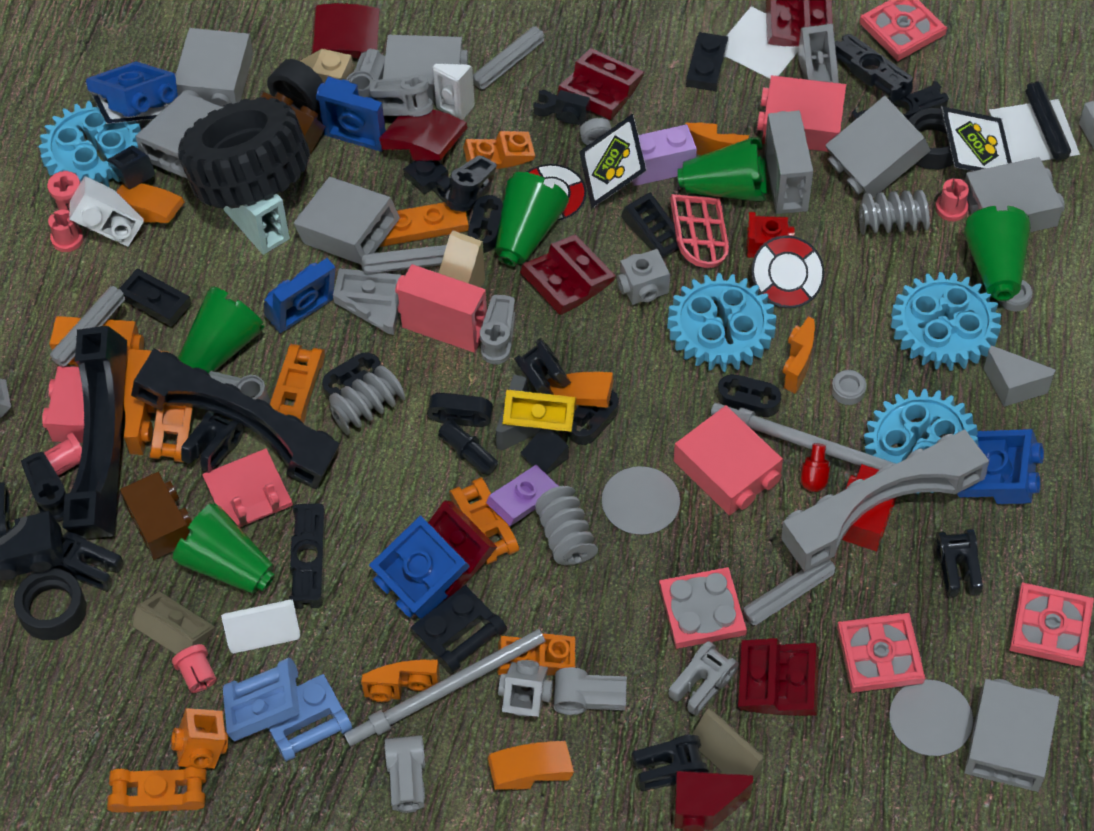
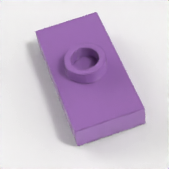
[486,465,559,526]

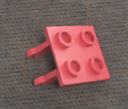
[202,448,293,527]

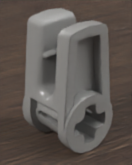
[369,75,433,117]
[480,295,515,364]
[668,641,739,716]

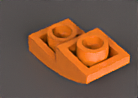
[685,122,749,155]
[463,131,535,170]
[116,183,184,223]
[783,316,815,394]
[547,372,614,410]
[498,633,575,676]
[361,660,440,702]
[487,741,574,789]

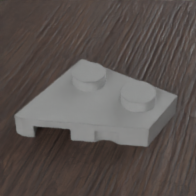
[333,268,401,335]

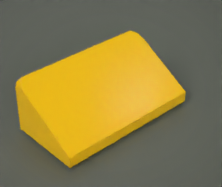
[503,390,576,432]

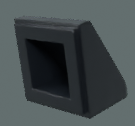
[107,145,155,189]
[520,428,569,474]

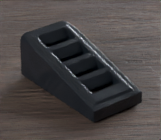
[621,192,687,259]

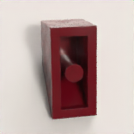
[674,771,753,831]

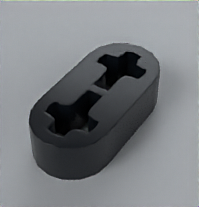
[468,195,503,253]
[322,352,381,400]
[717,374,782,417]
[568,390,619,445]
[427,393,494,427]

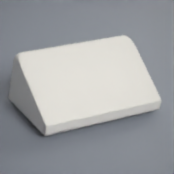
[433,64,475,120]
[221,600,301,654]

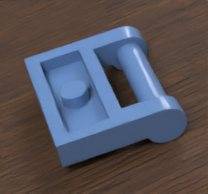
[223,658,300,741]
[267,674,353,762]

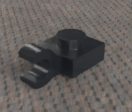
[533,90,590,126]
[403,160,451,202]

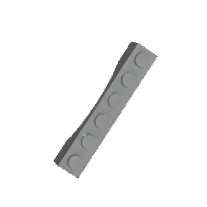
[781,429,989,572]

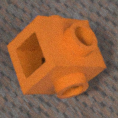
[171,708,228,769]

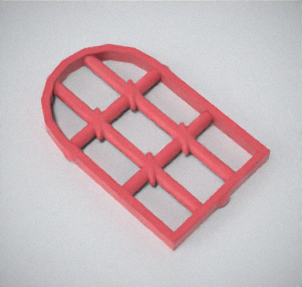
[670,194,729,268]

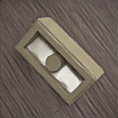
[133,592,215,654]
[692,709,763,780]

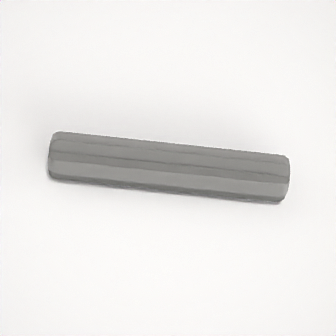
[473,26,544,90]
[361,245,447,274]
[50,286,125,367]
[743,559,836,625]

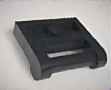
[410,585,508,674]

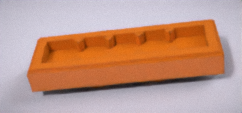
[379,202,469,247]

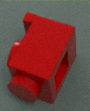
[747,212,795,258]

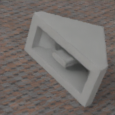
[798,24,839,83]
[984,345,1056,407]

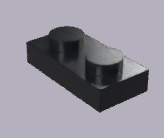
[686,32,729,92]
[119,268,192,327]

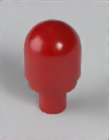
[800,443,830,492]

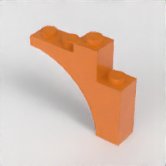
[49,316,166,455]

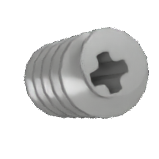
[859,190,930,235]
[329,365,405,435]
[535,486,598,565]

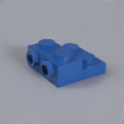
[86,61,178,117]
[316,76,385,152]
[264,258,335,334]
[957,429,1044,504]
[369,515,470,619]

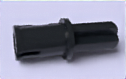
[438,419,498,475]

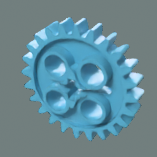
[39,101,141,187]
[891,272,1001,371]
[667,273,777,372]
[864,389,979,494]

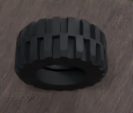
[178,97,310,209]

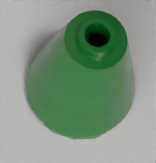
[678,137,767,202]
[495,172,569,267]
[964,206,1031,301]
[178,286,265,373]
[172,503,275,594]

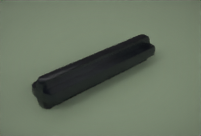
[1025,81,1071,161]

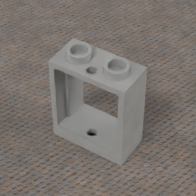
[764,110,813,214]

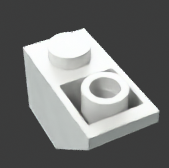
[69,176,144,247]

